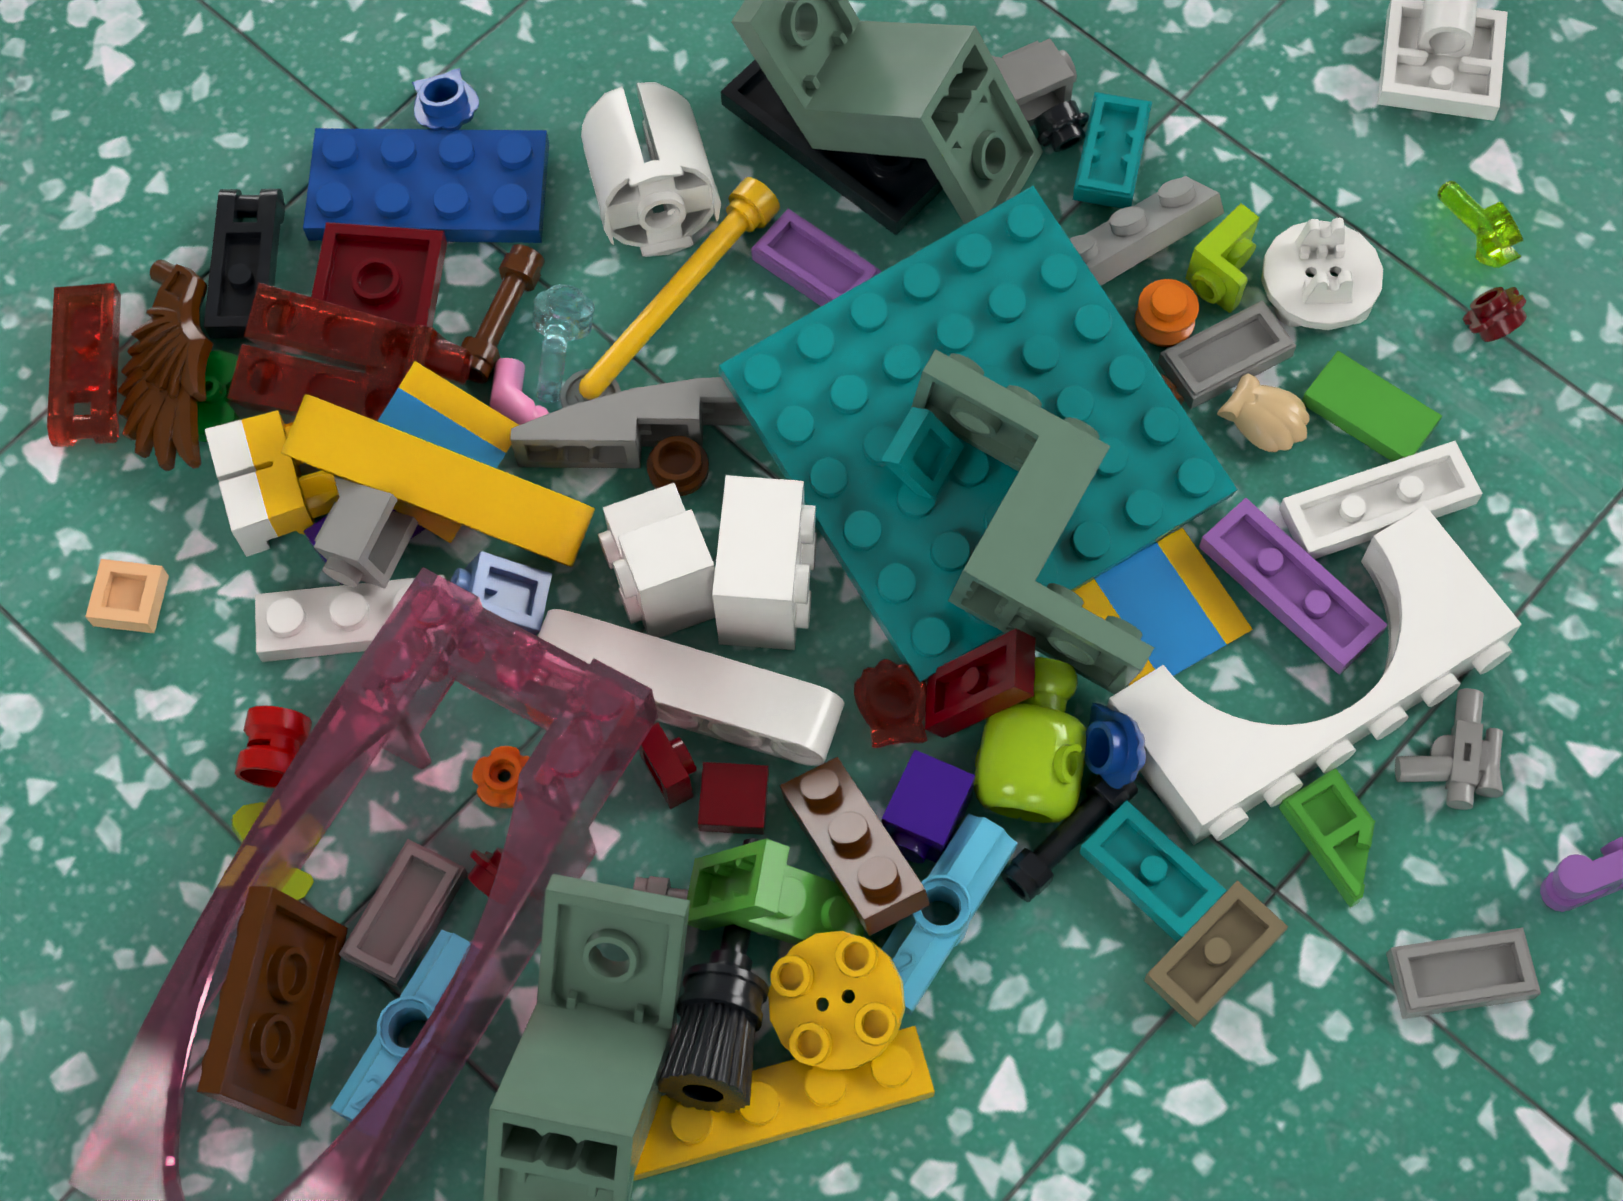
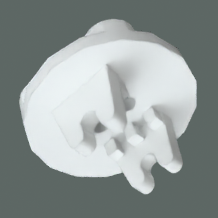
[1261,218,1383,330]

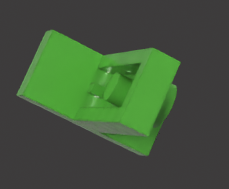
[687,838,864,945]

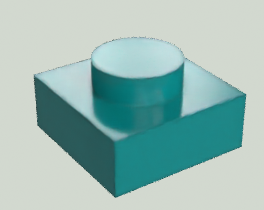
[881,407,964,499]

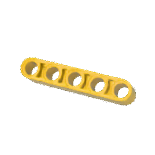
[281,394,595,567]

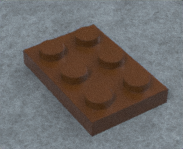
[197,886,348,1127]

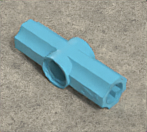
[881,814,1018,1015]
[330,930,494,1141]

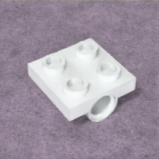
[1377,0,1508,121]

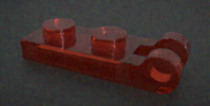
[47,283,121,447]

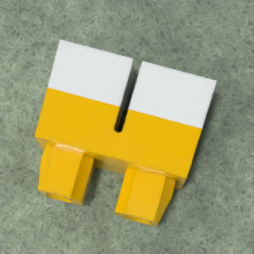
[205,410,339,557]

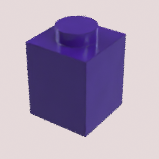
[881,749,975,864]

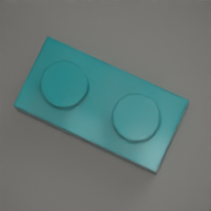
[1080,800,1227,942]

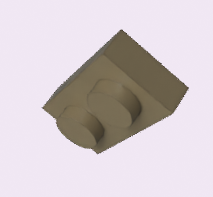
[1144,880,1288,1028]

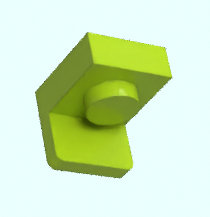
[1185,203,1260,313]

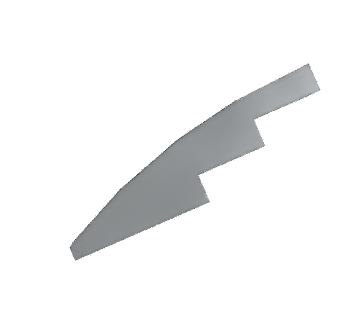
[510,377,752,468]

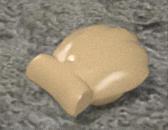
[1217,374,1310,452]

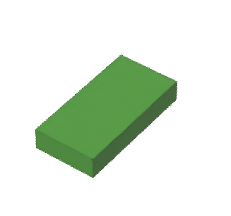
[1302,351,1442,462]

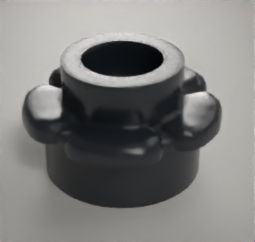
[1033,100,1089,152]

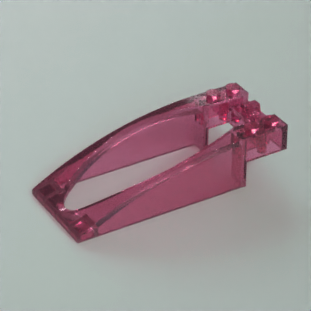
[68,567,658,1201]

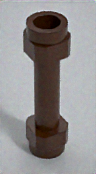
[454,244,545,384]

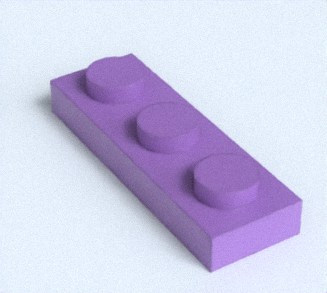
[1199,498,1388,675]

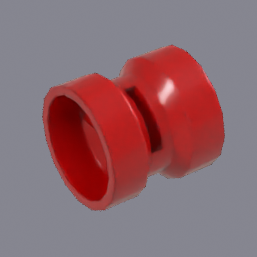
[234,705,312,789]

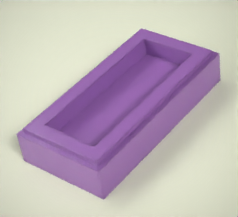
[751,208,882,306]

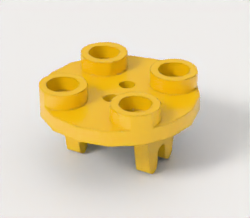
[768,931,905,1071]

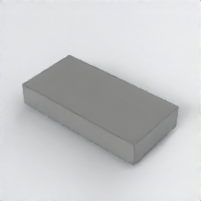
[1158,300,1296,409]
[339,839,468,989]
[1386,928,1541,1019]

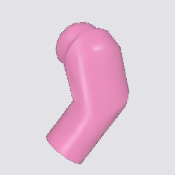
[490,358,549,425]

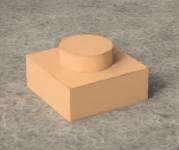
[85,559,169,633]

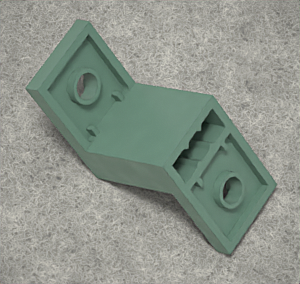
[731,0,1043,224]
[910,349,1154,694]
[483,874,690,1201]

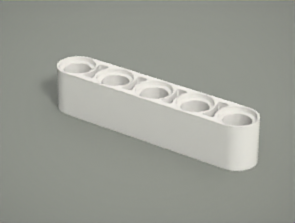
[525,609,845,766]

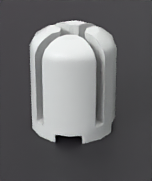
[581,82,721,257]

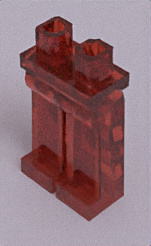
[227,282,473,421]

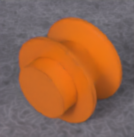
[1135,279,1199,347]

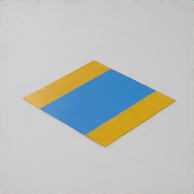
[343,361,519,544]
[1073,527,1253,685]

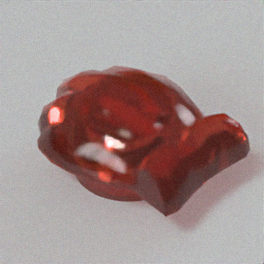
[854,659,928,749]

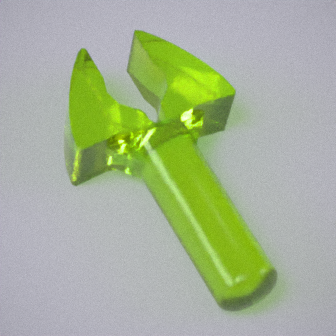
[1437,181,1523,268]

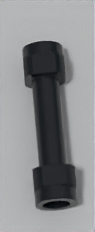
[1001,774,1138,902]

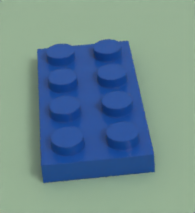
[303,128,549,243]

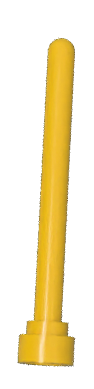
[579,177,780,400]

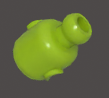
[974,657,1087,823]

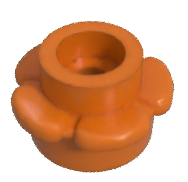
[472,746,537,809]

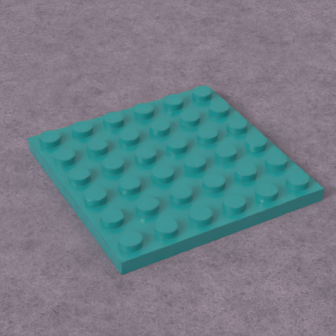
[718,186,1238,686]

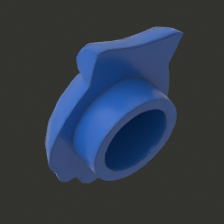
[412,68,479,131]
[1084,703,1147,789]

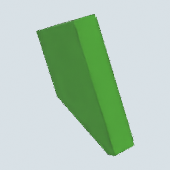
[1278,768,1375,908]

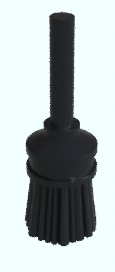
[657,838,769,1113]

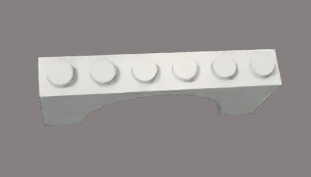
[1107,504,1521,845]

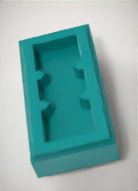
[1072,92,1152,208]

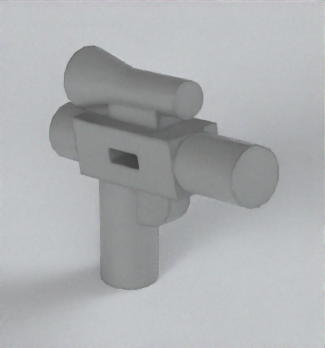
[1395,688,1503,810]

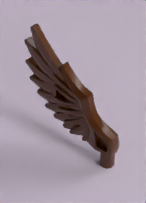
[118,259,213,471]

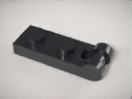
[204,189,285,339]

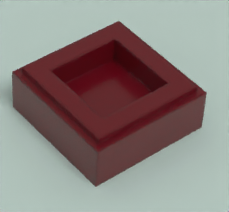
[698,762,769,835]

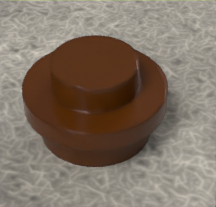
[647,436,709,496]

